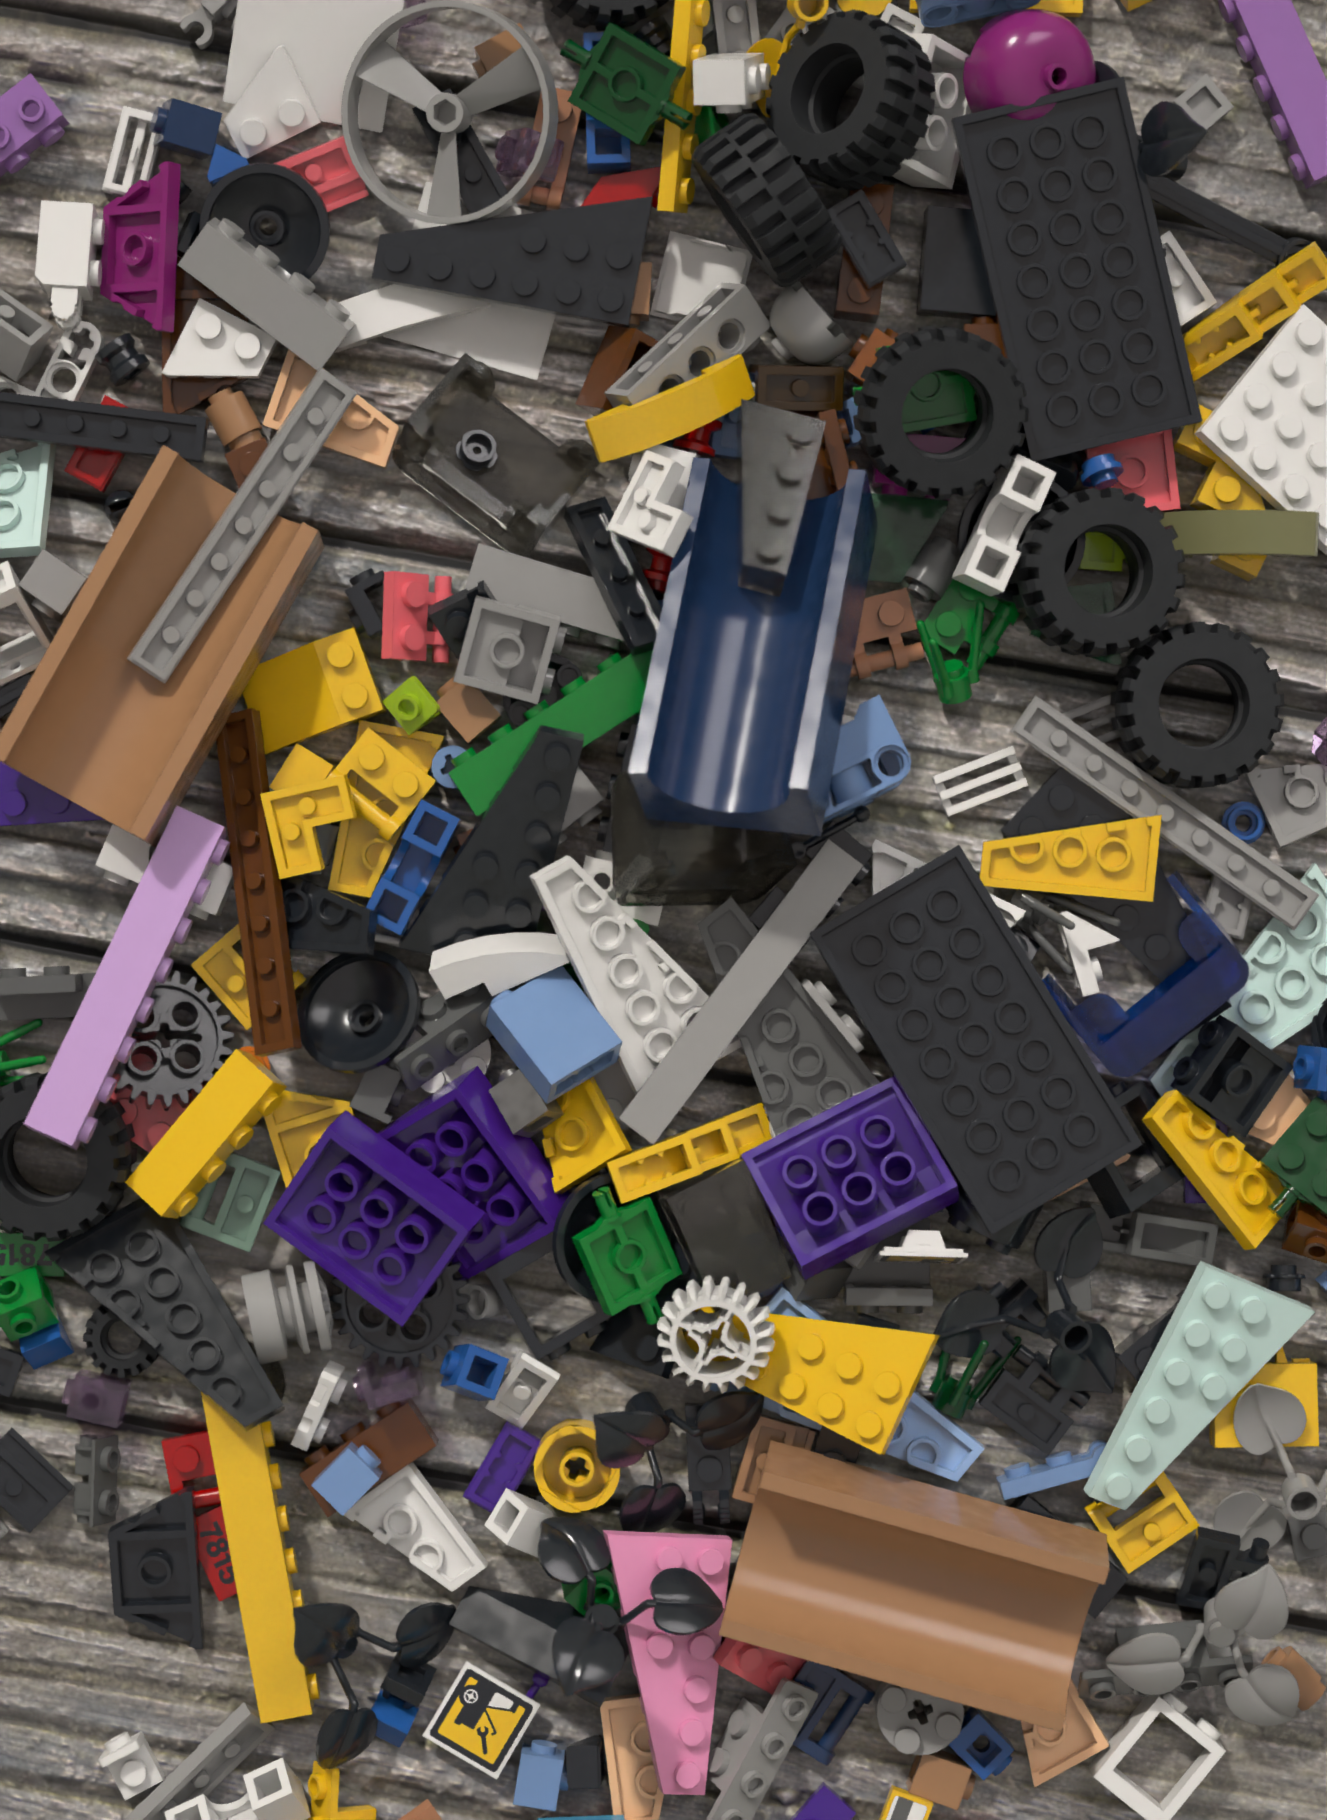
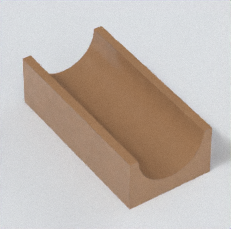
[0,445,325,848]
[719,1440,1109,1732]

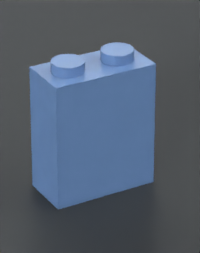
[486,966,622,1104]

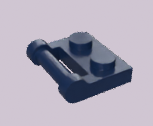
[792,1660,876,1766]

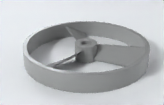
[341,0,558,225]

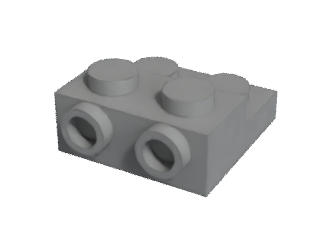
[453,595,567,704]

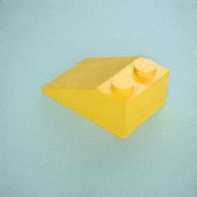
[242,627,387,755]

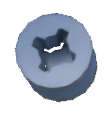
[431,745,466,789]

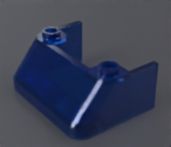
[1042,870,1249,1077]

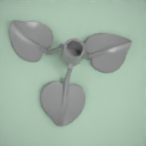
[1213,1383,1327,1551]
[1106,1564,1300,1726]

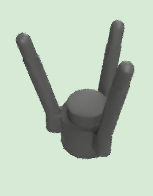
[1010,889,1121,975]

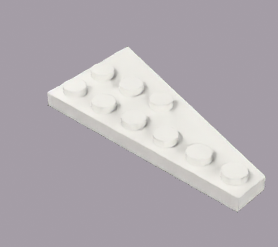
[529,855,742,1095]

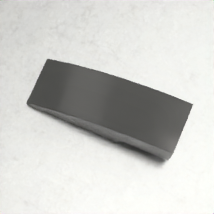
[1080,1200,1219,1266]

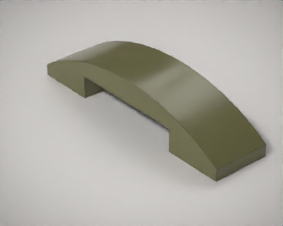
[1160,510,1319,558]

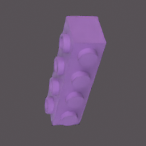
[0,73,69,177]

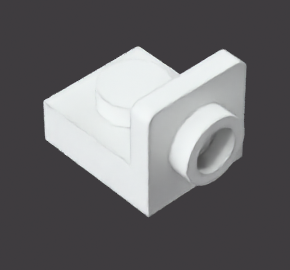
[98,1731,166,1801]

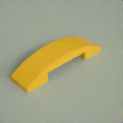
[584,354,755,463]

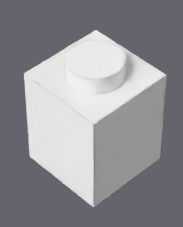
[485,1488,558,1557]

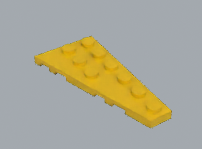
[684,1306,940,1455]

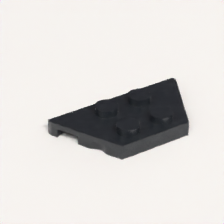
[108,1486,205,1649]

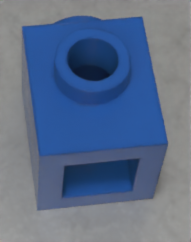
[440,1344,509,1401]

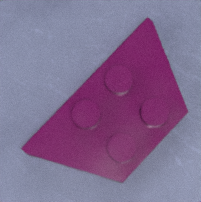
[100,161,181,333]

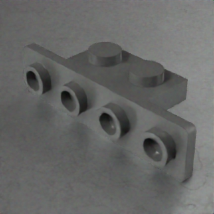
[0,966,96,1021]
[394,982,526,1091]
[1078,1620,1253,1701]

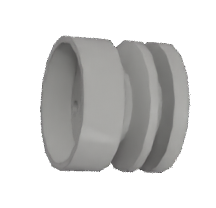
[241,1260,334,1365]

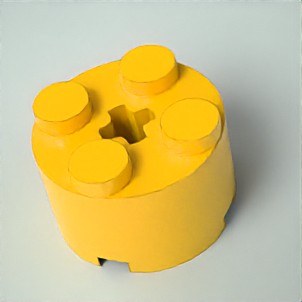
[533,1419,620,1513]

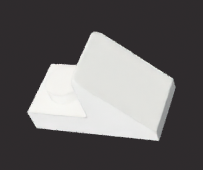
[1057,911,1120,997]
[485,1349,561,1429]

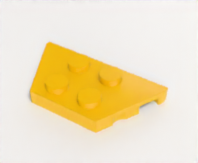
[264,1090,356,1188]

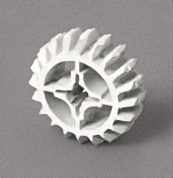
[657,1275,775,1394]

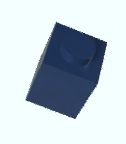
[150,98,222,160]

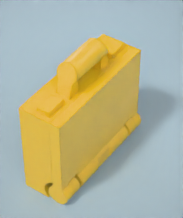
[1209,1346,1319,1448]

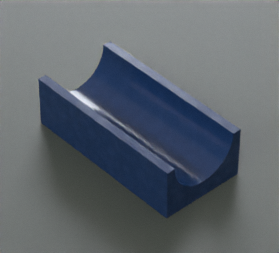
[628,457,878,836]

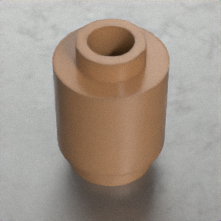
[205,387,263,451]
[1261,1646,1326,1711]

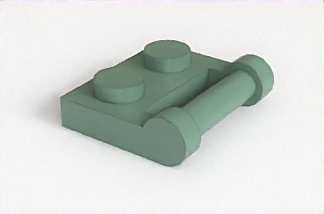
[179,1152,281,1253]

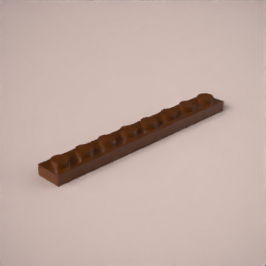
[216,708,302,1057]

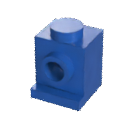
[949,1707,1014,1780]

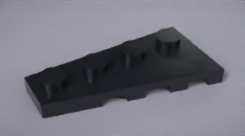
[589,1200,729,1379]

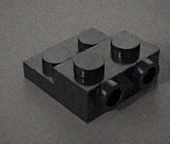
[1170,1015,1294,1138]

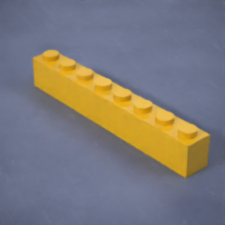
[201,1392,320,1724]

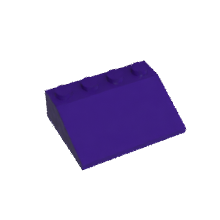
[378,1066,571,1279]
[741,1076,959,1281]
[263,1110,485,1327]

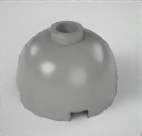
[770,281,853,366]

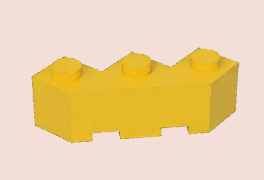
[1173,404,1267,581]

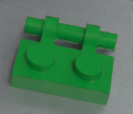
[917,579,1020,671]

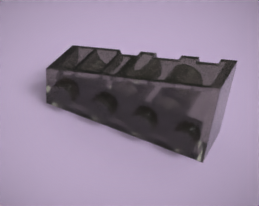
[736,399,826,597]

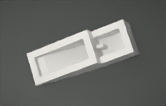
[429,932,570,999]

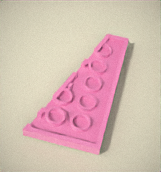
[603,1530,732,1795]

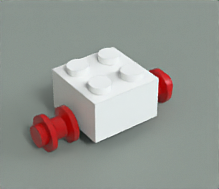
[622,420,723,593]

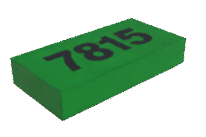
[0,1232,66,1276]

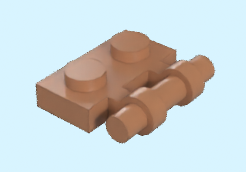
[850,587,925,680]

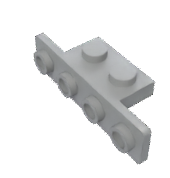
[706,1677,818,1820]

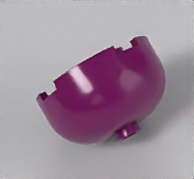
[963,9,1096,120]

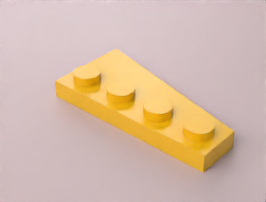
[979,815,1162,902]
[1142,1089,1284,1250]

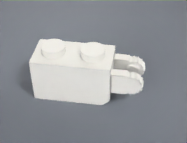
[35,200,105,332]

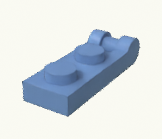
[996,1440,1107,1500]

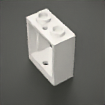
[0,561,53,687]
[1088,1691,1226,1820]

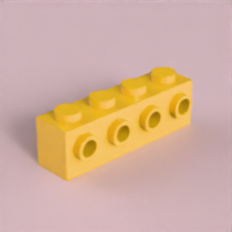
[125,1049,287,1219]

